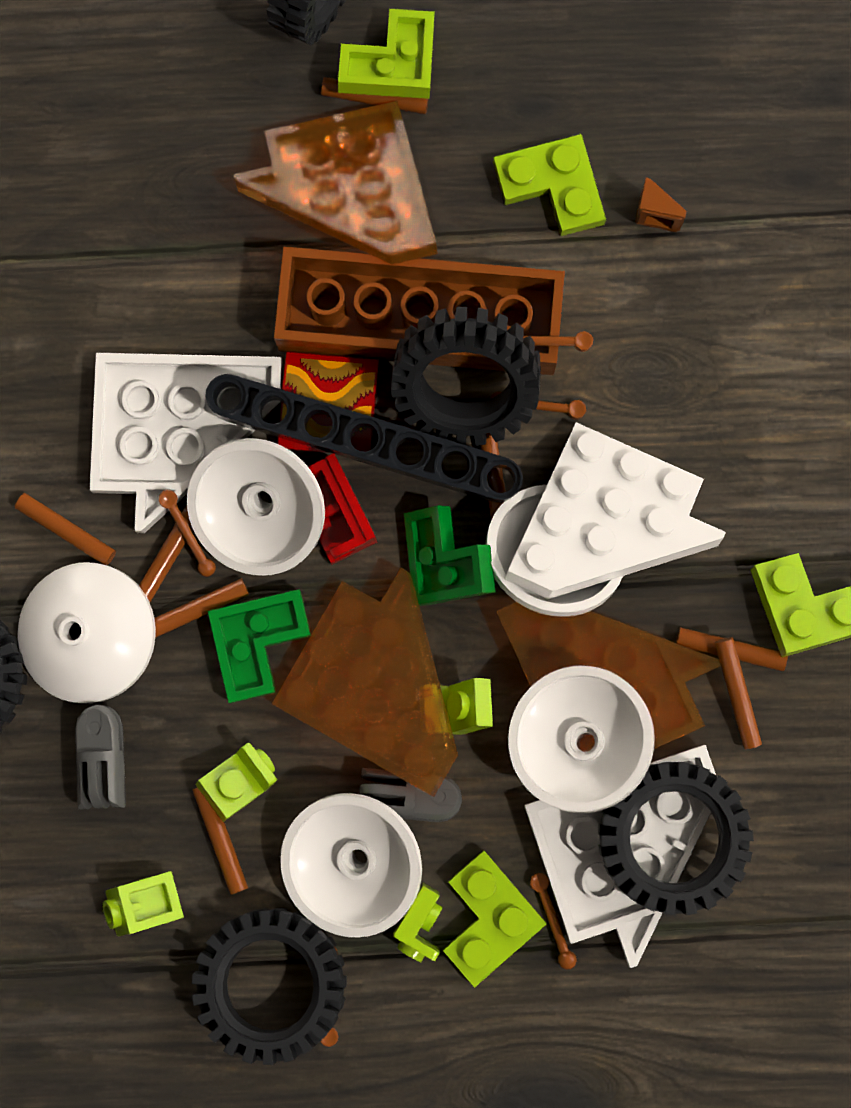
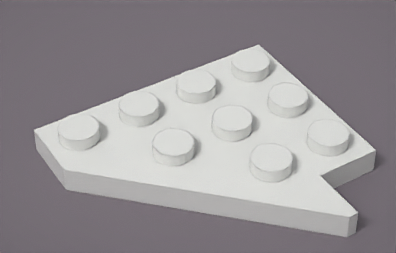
[90,353,283,533]
[505,423,726,599]
[524,745,716,968]

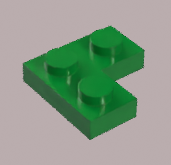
[404,505,495,606]
[208,589,311,704]

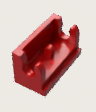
[308,453,377,565]

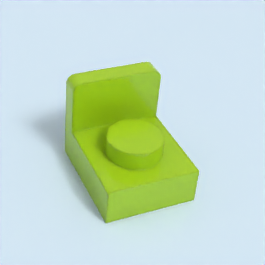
[420,678,493,735]
[195,742,277,822]
[103,871,184,937]
[393,882,443,962]

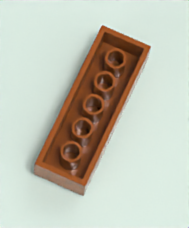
[274,247,565,376]

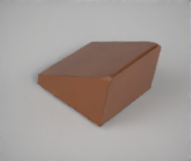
[635,178,687,232]

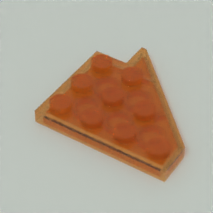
[234,101,438,265]
[272,568,458,797]
[496,602,721,752]

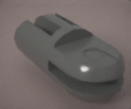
[75,705,126,810]
[359,768,462,822]

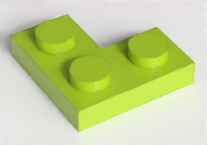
[338,9,434,99]
[493,134,606,236]
[751,553,851,657]
[443,850,547,988]

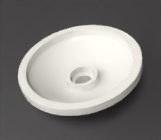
[187,438,325,576]
[486,485,623,616]
[18,562,156,703]
[508,666,655,813]
[281,793,422,937]

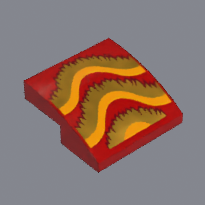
[278,351,379,453]

